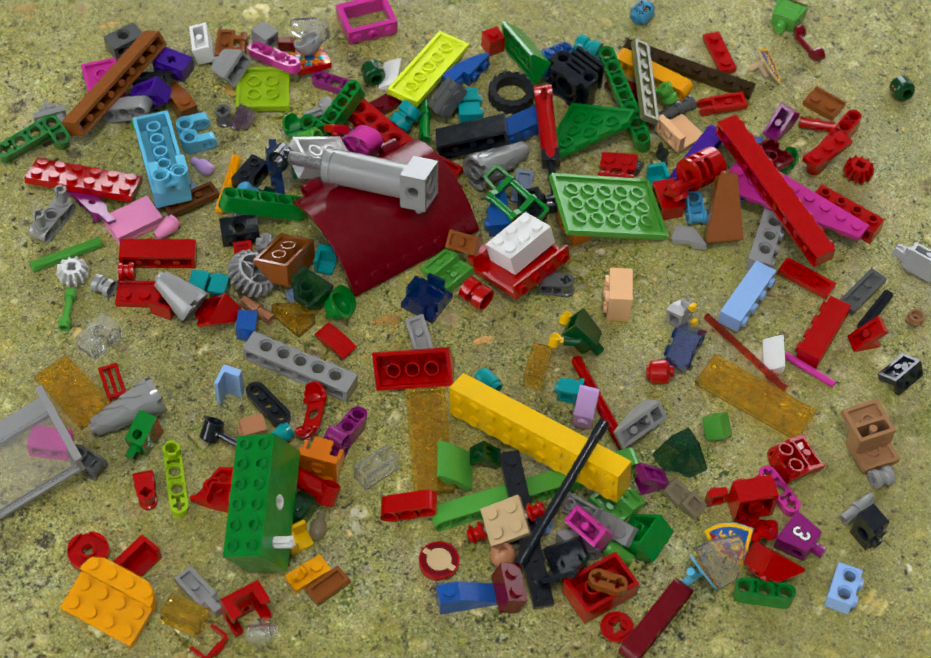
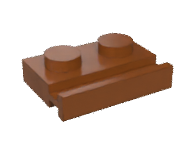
[802,86,846,121]

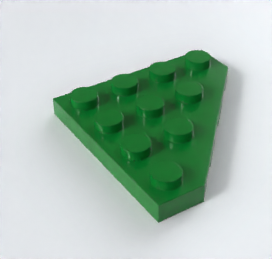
[556,103,636,159]

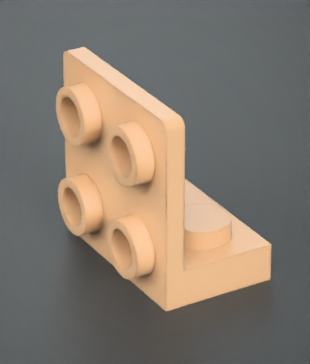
[655,114,702,153]

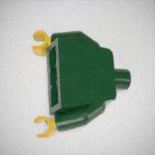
[548,308,604,356]

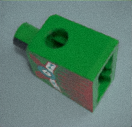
[125,410,164,461]

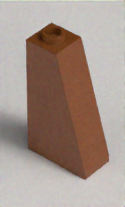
[703,171,744,244]

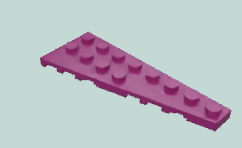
[729,162,869,241]

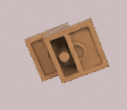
[841,399,900,474]

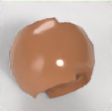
[490,542,516,567]

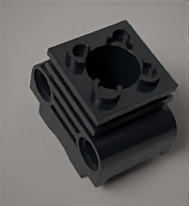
[546,46,605,107]

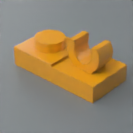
[284,554,331,594]

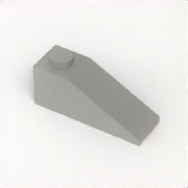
[613,399,667,449]

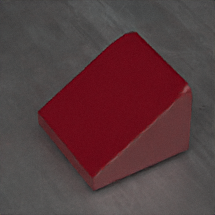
[278,37,297,52]

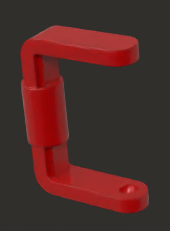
[189,624,229,658]

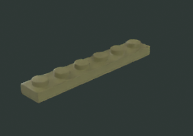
[631,38,659,125]

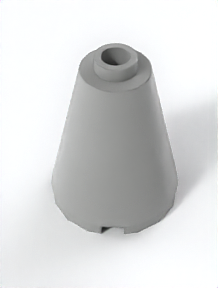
[154,271,208,322]

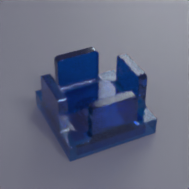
[401,273,453,324]

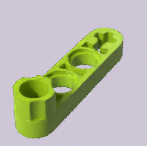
[162,440,189,518]

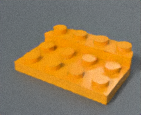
[60,557,157,648]

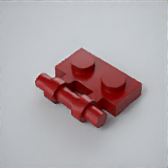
[597,152,638,178]

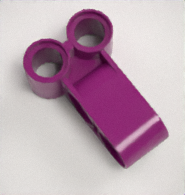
[324,406,367,459]

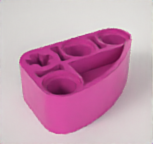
[342,125,383,157]

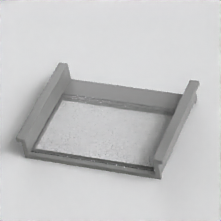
[0,384,86,520]

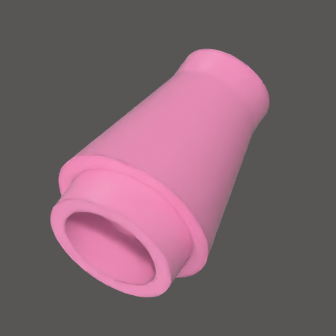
[153,214,181,239]

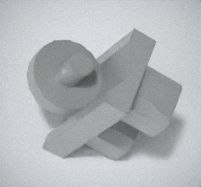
[33,100,67,127]

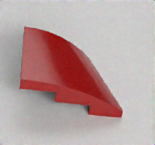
[189,467,233,513]

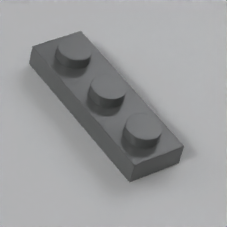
[840,268,887,315]

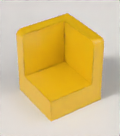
[290,520,314,555]

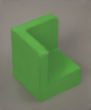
[702,412,732,441]

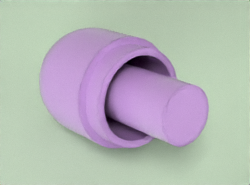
[191,156,214,176]

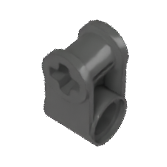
[538,272,575,298]
[69,444,108,481]

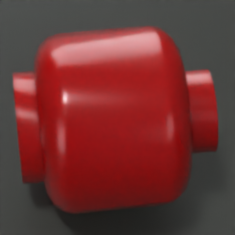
[646,359,675,385]

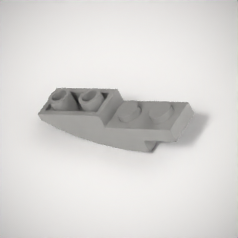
[560,492,638,547]

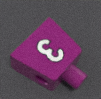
[773,511,827,561]

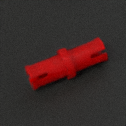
[798,116,836,132]

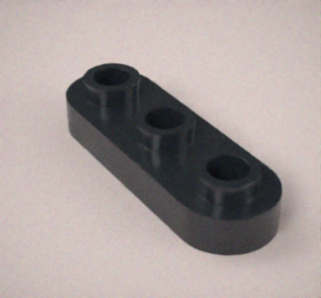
[246,382,291,427]

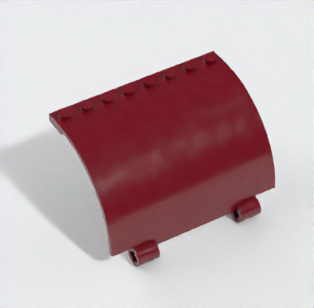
[292,138,479,296]

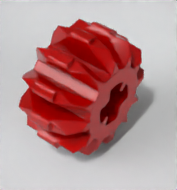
[843,155,875,185]

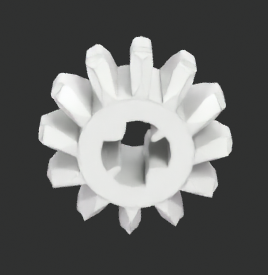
[56,256,89,288]

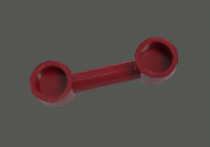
[793,24,825,61]

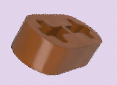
[588,568,628,597]

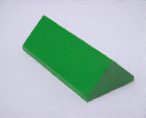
[501,21,551,84]

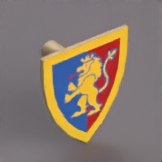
[748,48,781,85]

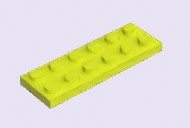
[387,31,469,107]

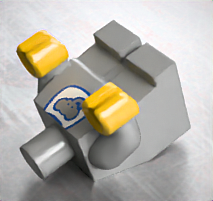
[666,299,698,330]

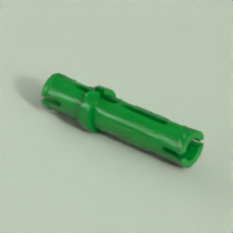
[419,99,432,144]

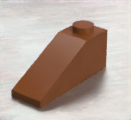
[168,82,198,118]

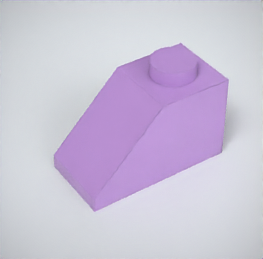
[572,385,600,429]

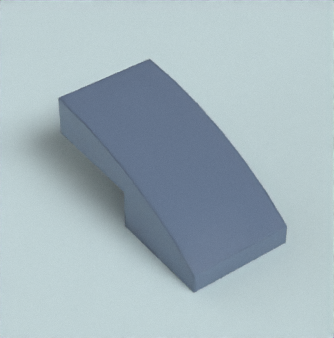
[511,169,534,203]

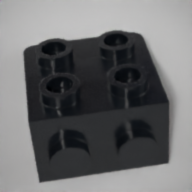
[541,536,591,585]

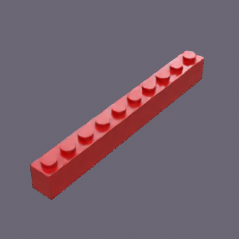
[715,114,836,268]

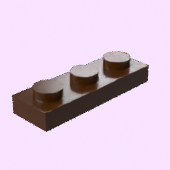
[163,181,220,217]

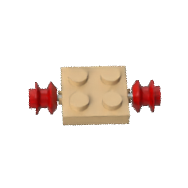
[466,495,546,547]

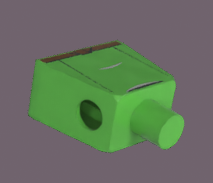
[771,0,809,34]

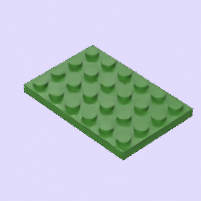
[549,173,669,240]

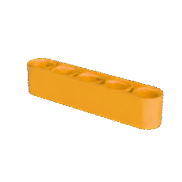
[617,48,693,101]

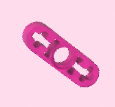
[758,466,801,517]

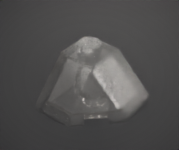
[695,534,747,590]

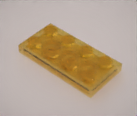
[34,355,111,431]

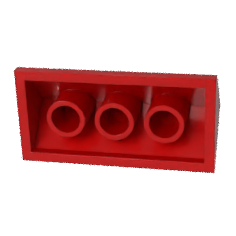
[372,347,455,391]

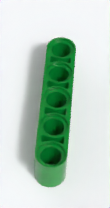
[218,187,307,221]

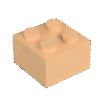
[603,268,633,322]

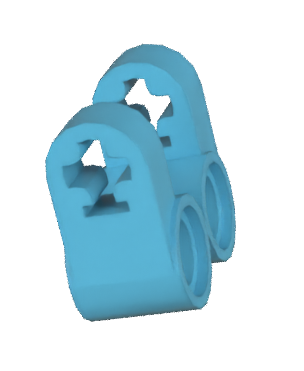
[176,112,218,154]
[147,154,191,194]

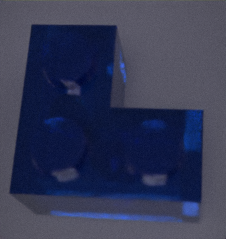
[664,322,707,371]

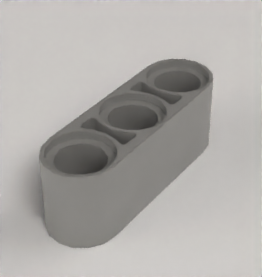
[102,95,153,122]

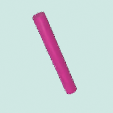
[785,351,836,388]

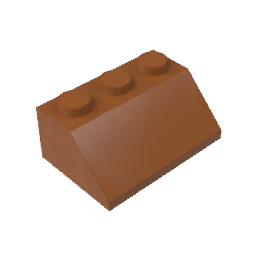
[253,233,315,286]

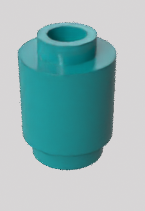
[474,368,503,392]

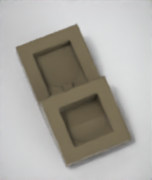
[661,477,707,519]

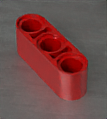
[380,490,438,522]

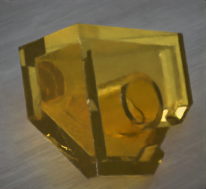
[271,303,315,338]

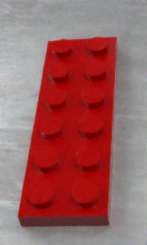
[24,158,142,202]

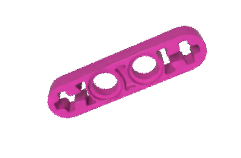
[248,42,301,74]

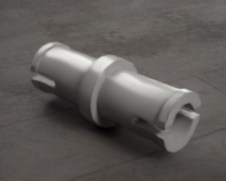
[838,492,877,526]

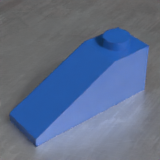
[484,181,512,237]
[436,581,497,615]

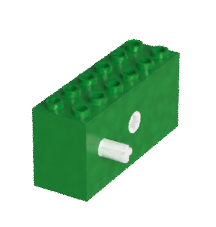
[223,433,300,573]

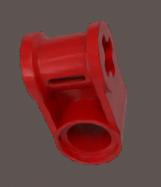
[132,470,158,510]

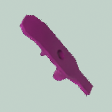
[67,191,116,224]

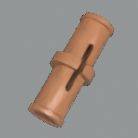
[239,295,276,325]

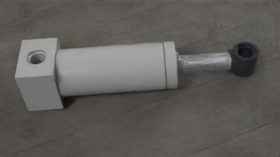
[268,143,438,214]

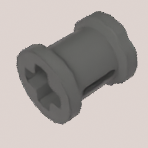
[215,104,232,128]

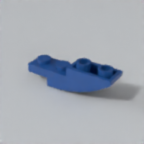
[438,52,490,89]

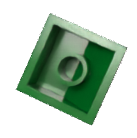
[614,514,674,562]

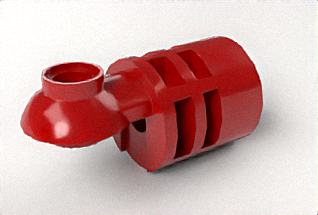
[663,147,727,202]

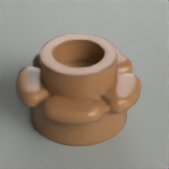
[906,309,925,327]

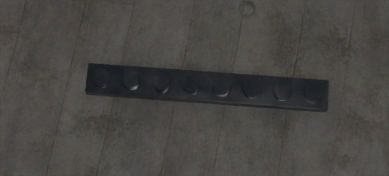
[498,450,554,610]

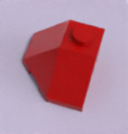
[195,293,241,328]

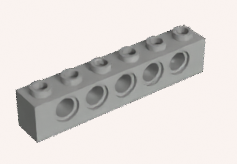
[746,207,785,270]
[242,331,358,403]

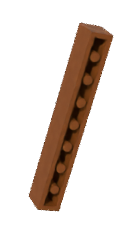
[61,31,167,137]

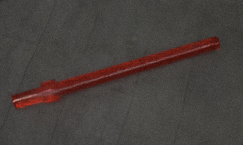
[704,313,788,392]

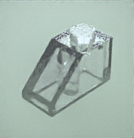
[290,17,330,44]

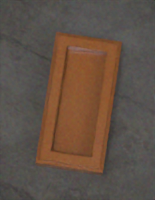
[305,565,351,607]

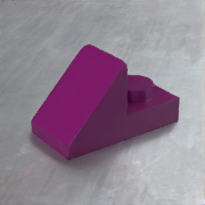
[635,462,669,495]

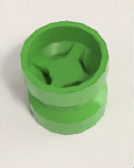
[655,81,678,106]

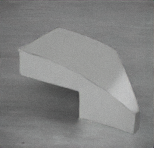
[671,225,708,250]

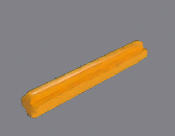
[215,154,241,215]

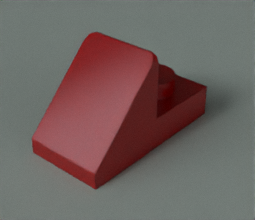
[847,316,888,352]

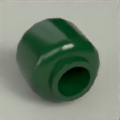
[361,59,386,85]
[889,75,915,101]

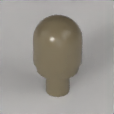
[309,512,327,540]

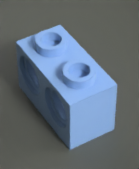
[824,562,864,614]

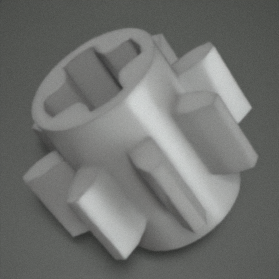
[256,233,275,252]

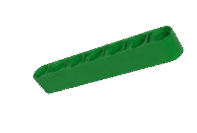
[599,46,651,153]

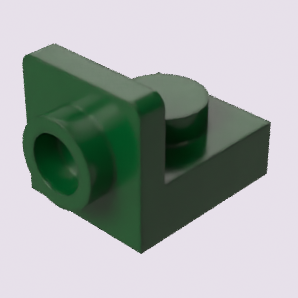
[470,441,501,469]

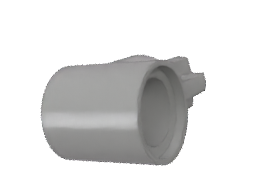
[303,97,336,120]

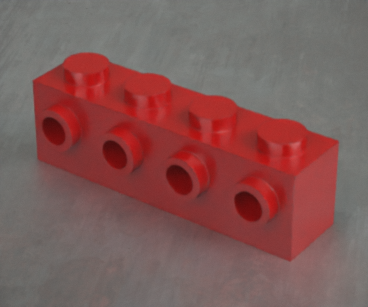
[815,184,885,244]

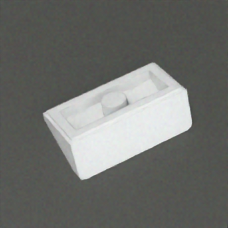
[379,58,401,91]
[762,335,785,374]

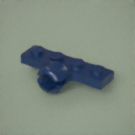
[265,139,288,194]

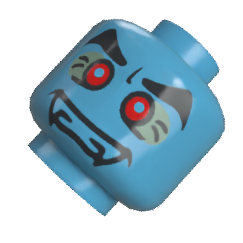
[630,0,655,25]

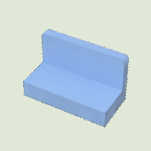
[214,364,245,405]

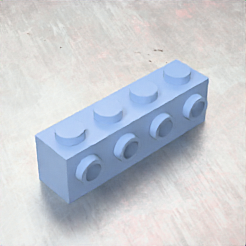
[718,260,776,332]

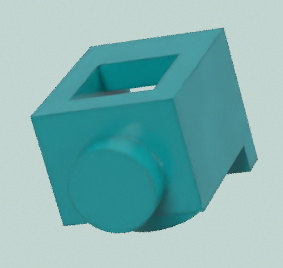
[554,378,584,405]

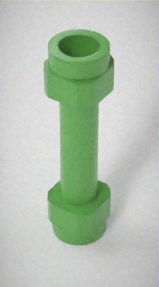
[58,287,77,332]

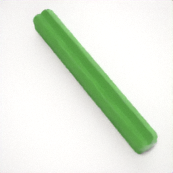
[30,237,103,272]

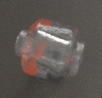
[245,617,278,647]

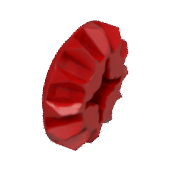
[600,611,634,644]

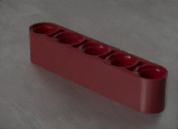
[618,578,694,658]

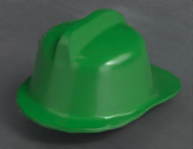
[324,285,356,321]

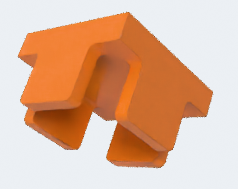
[299,436,344,483]

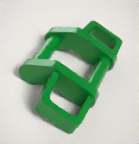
[483,164,549,222]

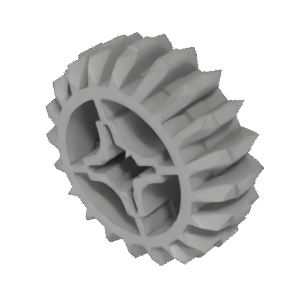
[227,249,276,299]

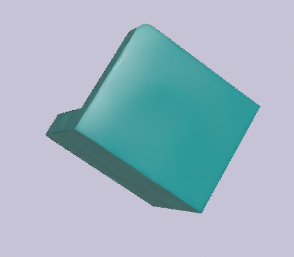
[645,162,670,186]
[313,244,338,276]

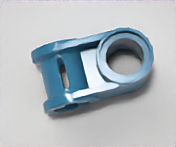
[684,191,707,225]

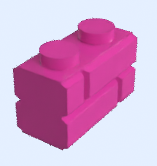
[564,505,614,550]

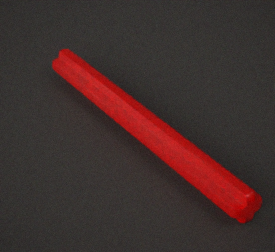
[571,355,630,450]

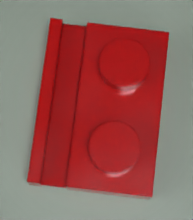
[115,280,156,308]

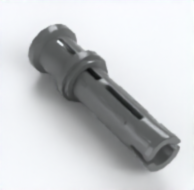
[646,95,697,128]

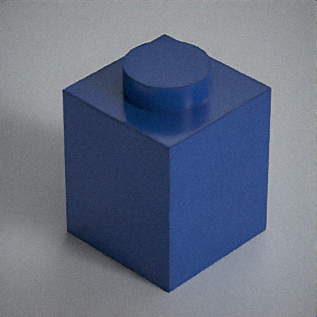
[236,310,259,341]

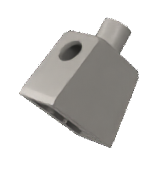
[211,49,253,88]

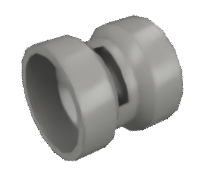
[91,273,117,298]
[867,465,895,490]

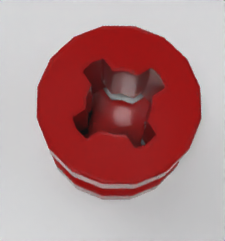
[118,261,135,280]

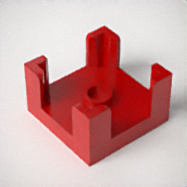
[220,580,273,638]

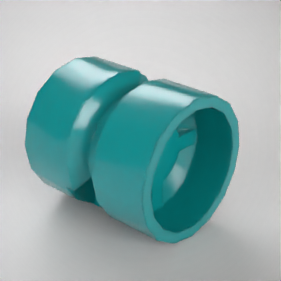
[572,33,604,59]
[389,99,422,133]

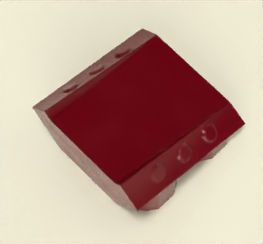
[759,139,795,172]

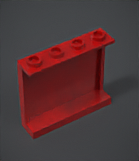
[468,237,570,300]

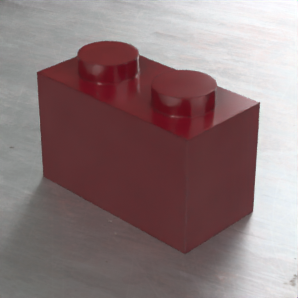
[491,563,528,613]

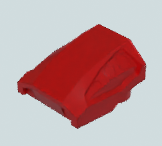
[767,434,825,484]

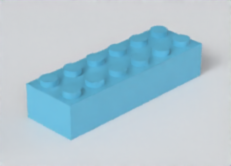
[132,110,192,208]

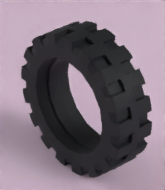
[488,71,535,115]

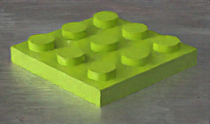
[236,67,290,111]

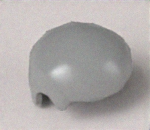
[294,32,322,56]

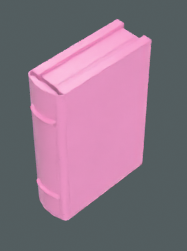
[102,196,163,246]

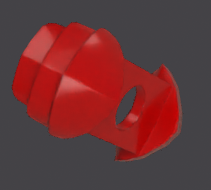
[294,381,327,440]

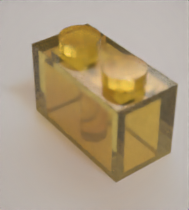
[522,342,552,391]

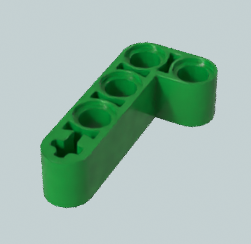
[299,80,365,137]
[0,114,70,163]

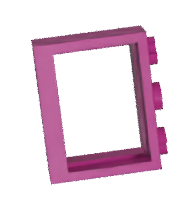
[336,0,398,45]

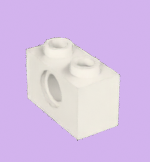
[189,22,214,65]

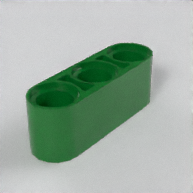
[732,577,796,609]

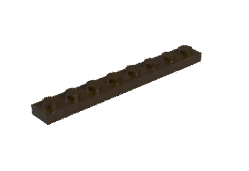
[623,38,756,100]

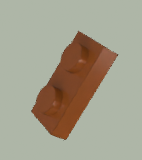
[445,229,482,256]

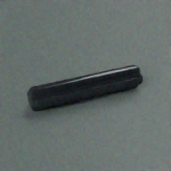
[857,290,893,328]

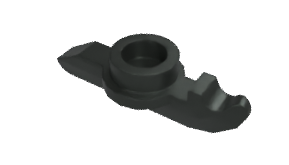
[656,141,669,168]

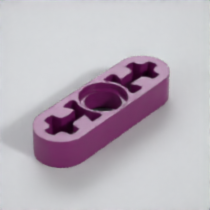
[312,71,350,94]

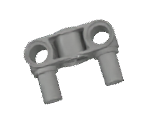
[29,185,76,243]

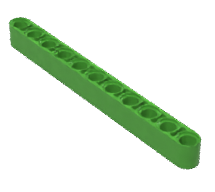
[431,447,640,531]

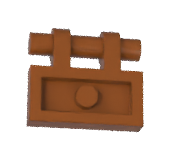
[214,29,249,57]

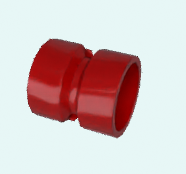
[458,276,494,311]

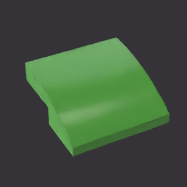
[420,248,475,294]
[437,441,472,492]
[587,487,646,521]

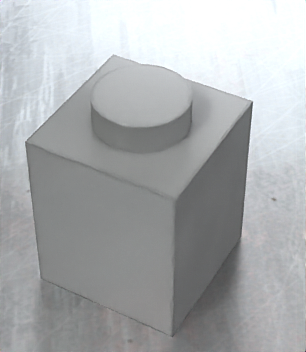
[251,21,279,47]

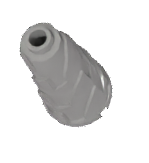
[463,141,530,190]
[88,377,168,436]

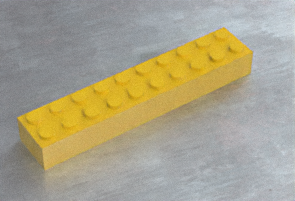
[449,373,632,503]

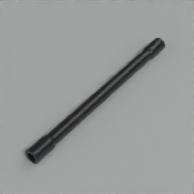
[514,418,610,567]

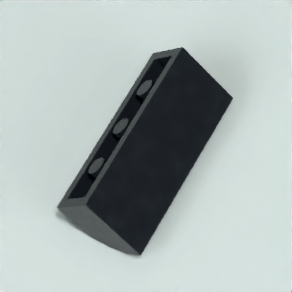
[436,113,510,159]

